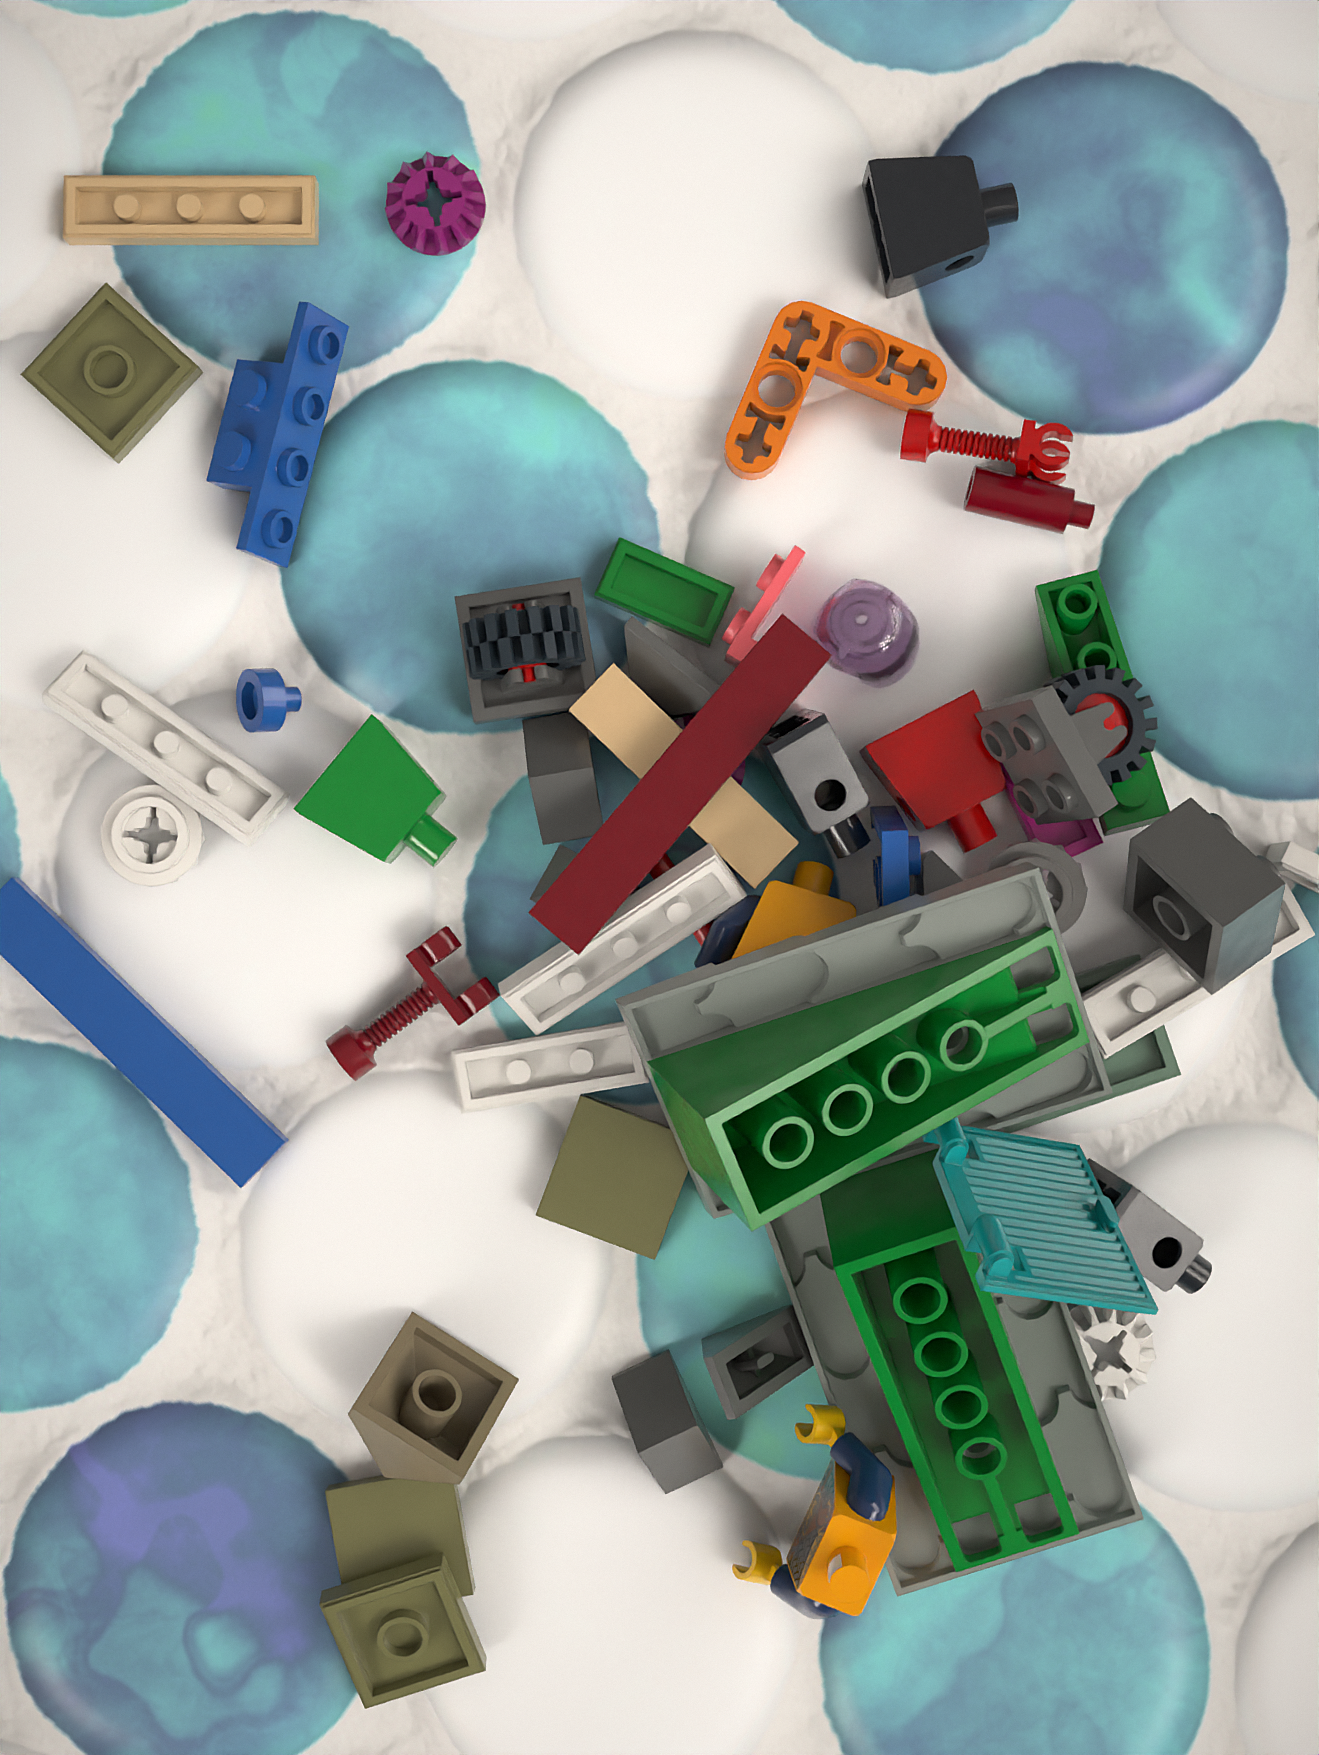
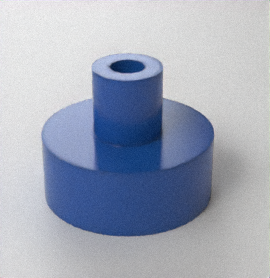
[236,668,302,733]

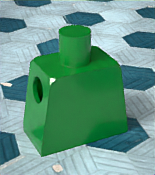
[293,714,458,868]

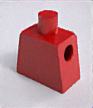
[859,689,1007,854]

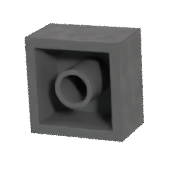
[1123,797,1286,995]

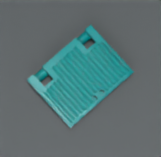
[922,1117,1159,1315]

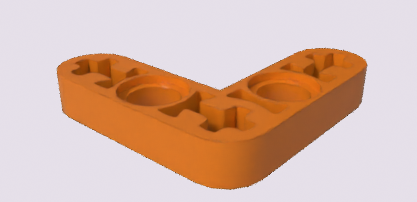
[724,301,947,481]

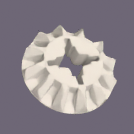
[101,785,205,886]
[1069,1305,1157,1401]

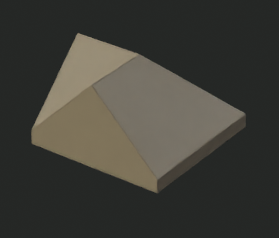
[348,1312,519,1485]

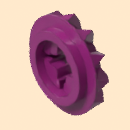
[384,152,486,256]

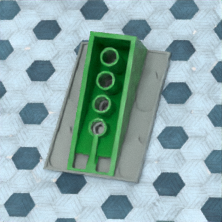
[615,861,1113,1232]
[765,1128,1144,1597]

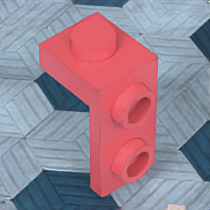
[721,545,806,668]

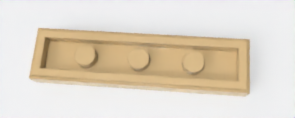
[63,175,319,245]
[569,663,799,889]

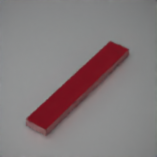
[528,613,832,956]

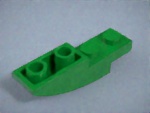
[1034,570,1170,837]

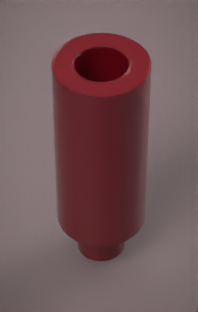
[963,465,1095,534]

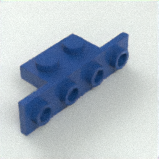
[206,301,349,568]

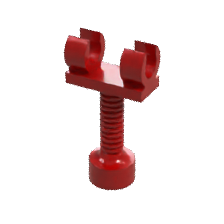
[900,408,1073,485]

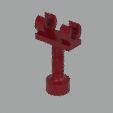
[325,926,500,1081]

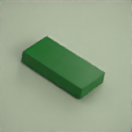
[594,537,735,648]

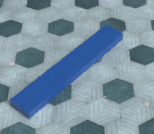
[0,877,289,1188]

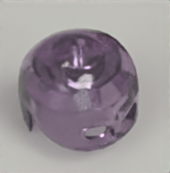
[812,579,920,688]

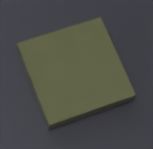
[20,283,203,464]
[536,1094,688,1260]
[325,1475,476,1597]
[319,1552,487,1709]

